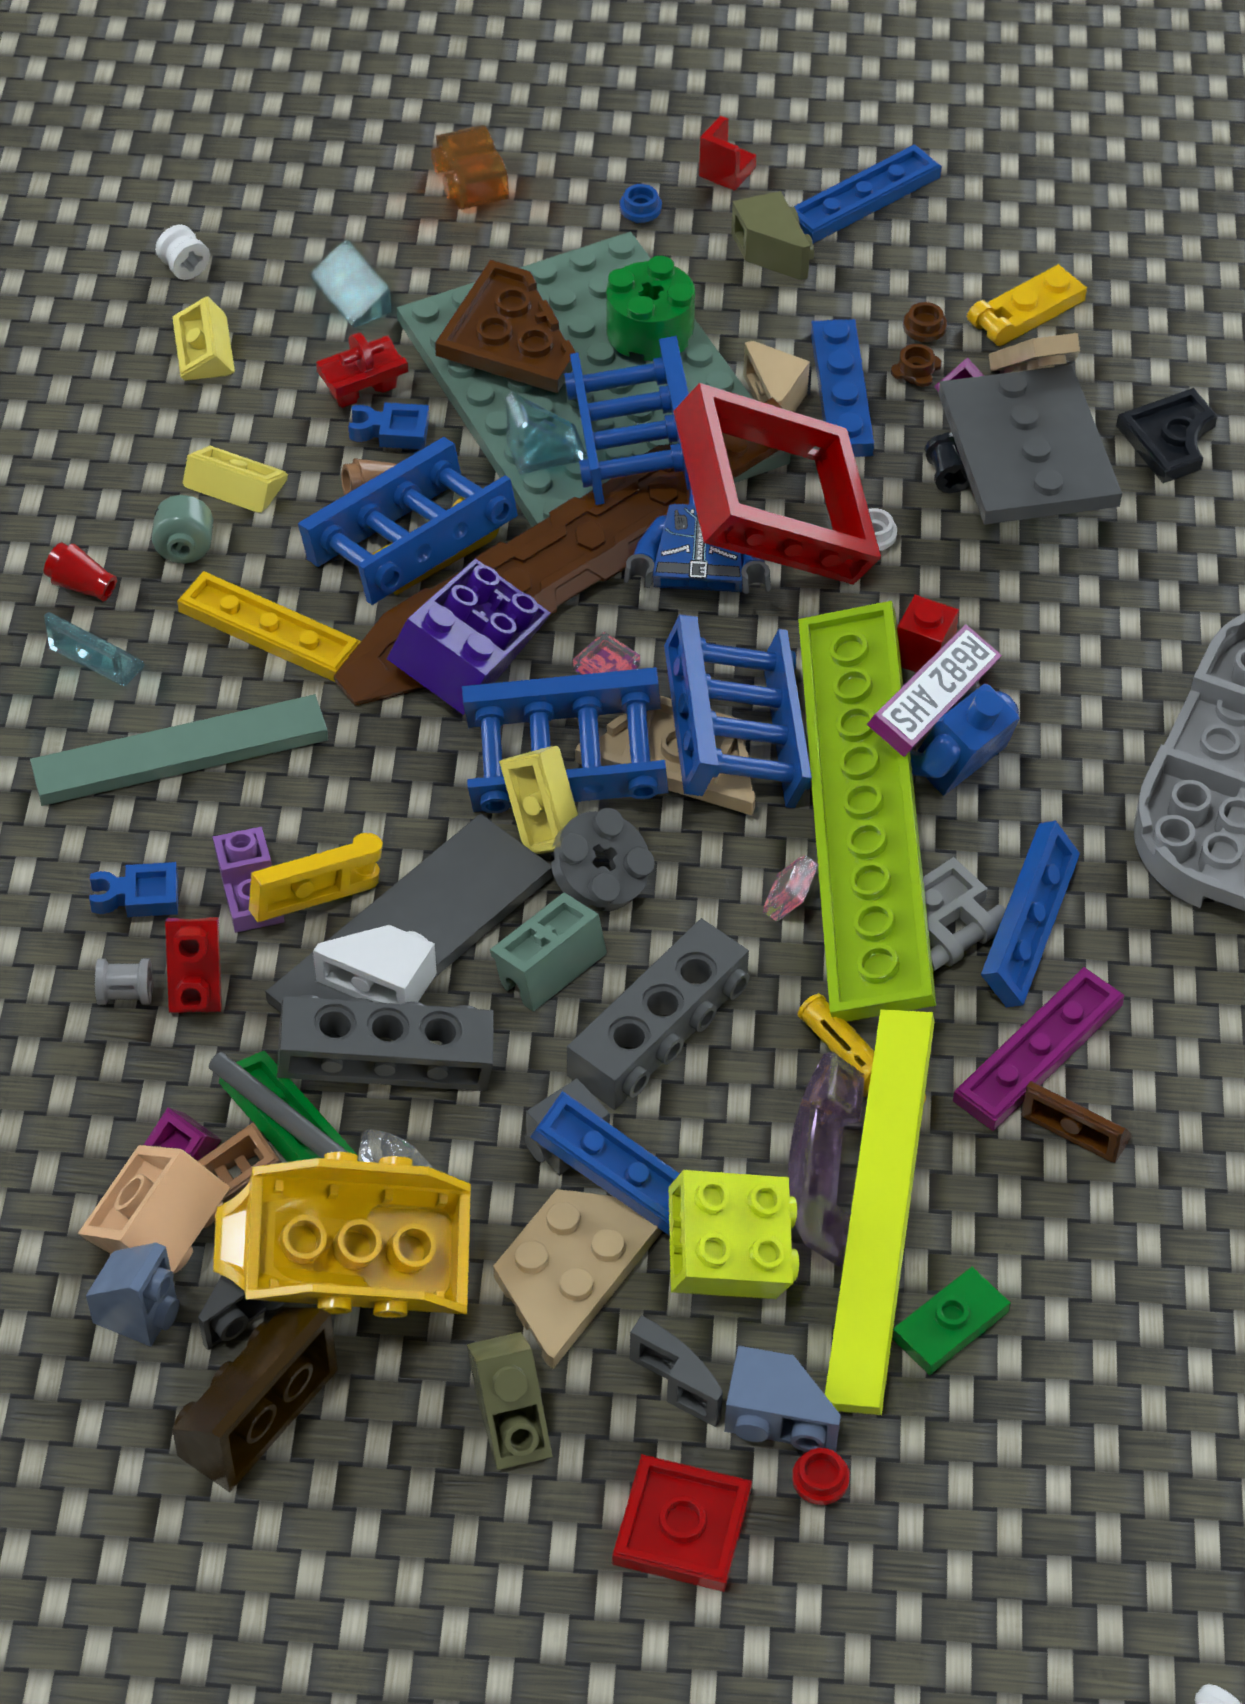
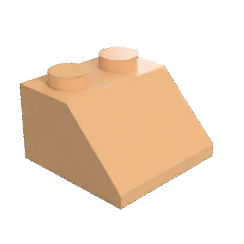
[78,1145,231,1274]

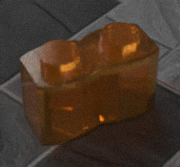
[431,125,509,210]

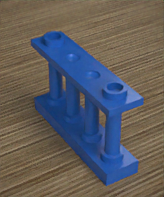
[564,336,690,505]
[298,437,518,605]
[664,614,812,808]
[462,667,669,813]

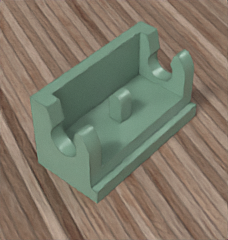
[490,892,607,1012]

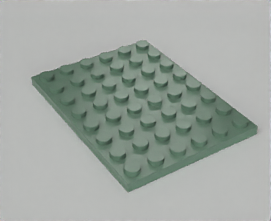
[397,231,791,527]

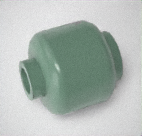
[151,495,214,564]

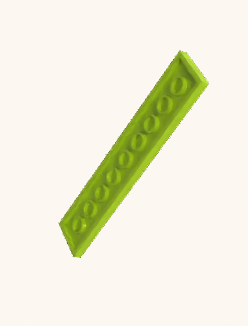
[798,600,936,1022]

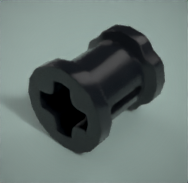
[924,432,970,493]

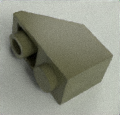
[731,191,814,280]
[466,1332,553,1470]

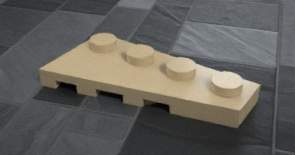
[989,333,1080,373]

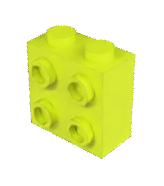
[668,1170,799,1299]

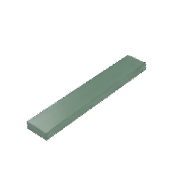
[30,694,328,806]

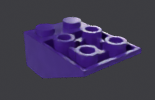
[387,558,551,715]

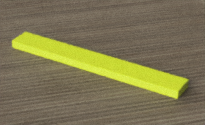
[825,1009,935,1415]

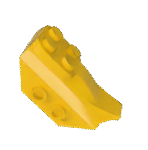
[213,1152,471,1318]

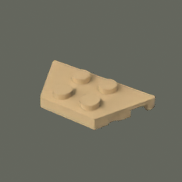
[575,696,755,815]
[493,1189,663,1369]

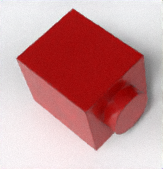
[897,595,959,673]

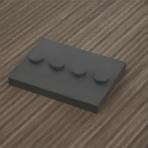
[939,365,1122,525]

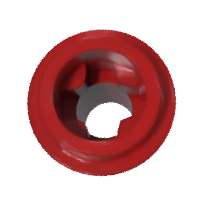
[43,542,117,601]

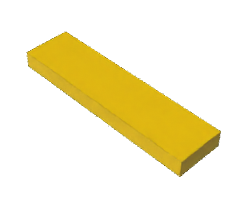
[177,571,361,683]

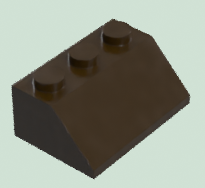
[172,1308,338,1493]

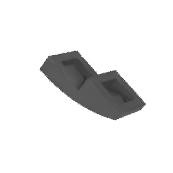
[630,1315,723,1427]

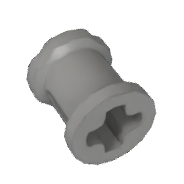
[95,958,153,1005]

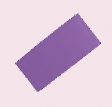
[213,827,284,933]

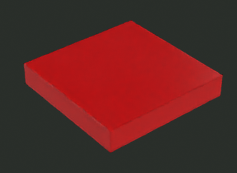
[612,1454,752,1592]

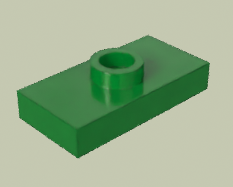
[892,1266,1011,1375]

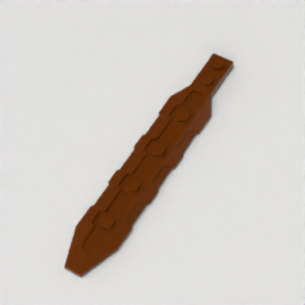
[334,397,783,706]

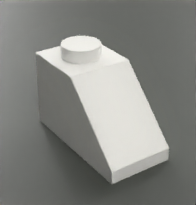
[313,925,437,1004]

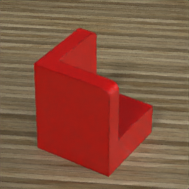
[699,115,756,191]

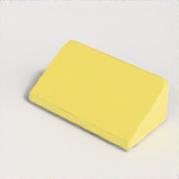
[172,296,235,381]
[183,446,288,513]
[499,746,578,854]

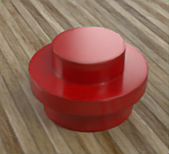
[792,1448,850,1505]

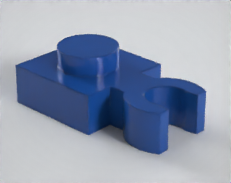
[348,402,430,450]
[89,862,178,917]

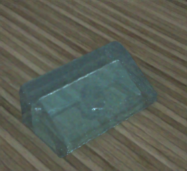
[311,240,391,328]
[44,612,145,686]

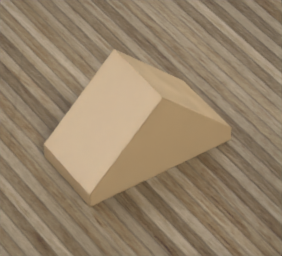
[743,341,810,412]

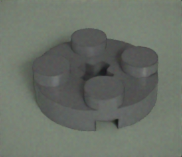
[551,808,655,911]

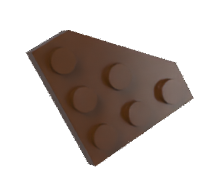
[435,259,576,393]

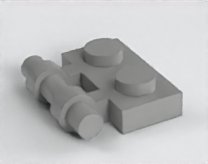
[923,857,1006,972]

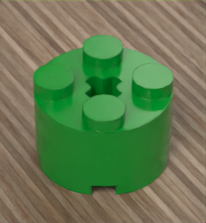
[606,256,695,361]

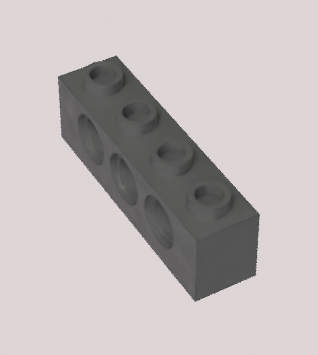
[567,918,750,1110]
[277,994,493,1091]

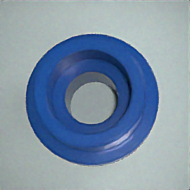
[620,184,662,223]

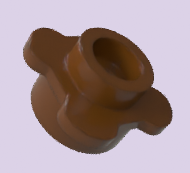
[891,344,942,387]

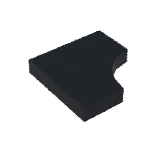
[1116,388,1218,483]

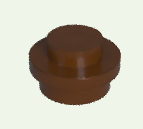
[903,302,947,342]

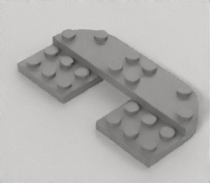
[1134,613,1245,911]

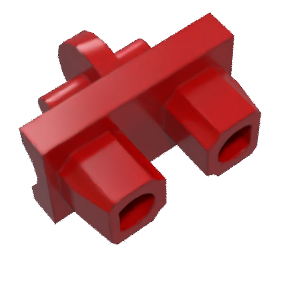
[316,332,408,408]
[165,917,222,1013]

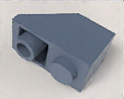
[86,1243,179,1347]
[724,1345,841,1452]

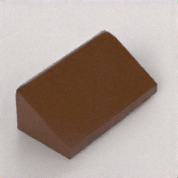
[1021,1081,1132,1163]

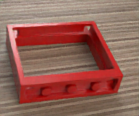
[673,383,881,585]

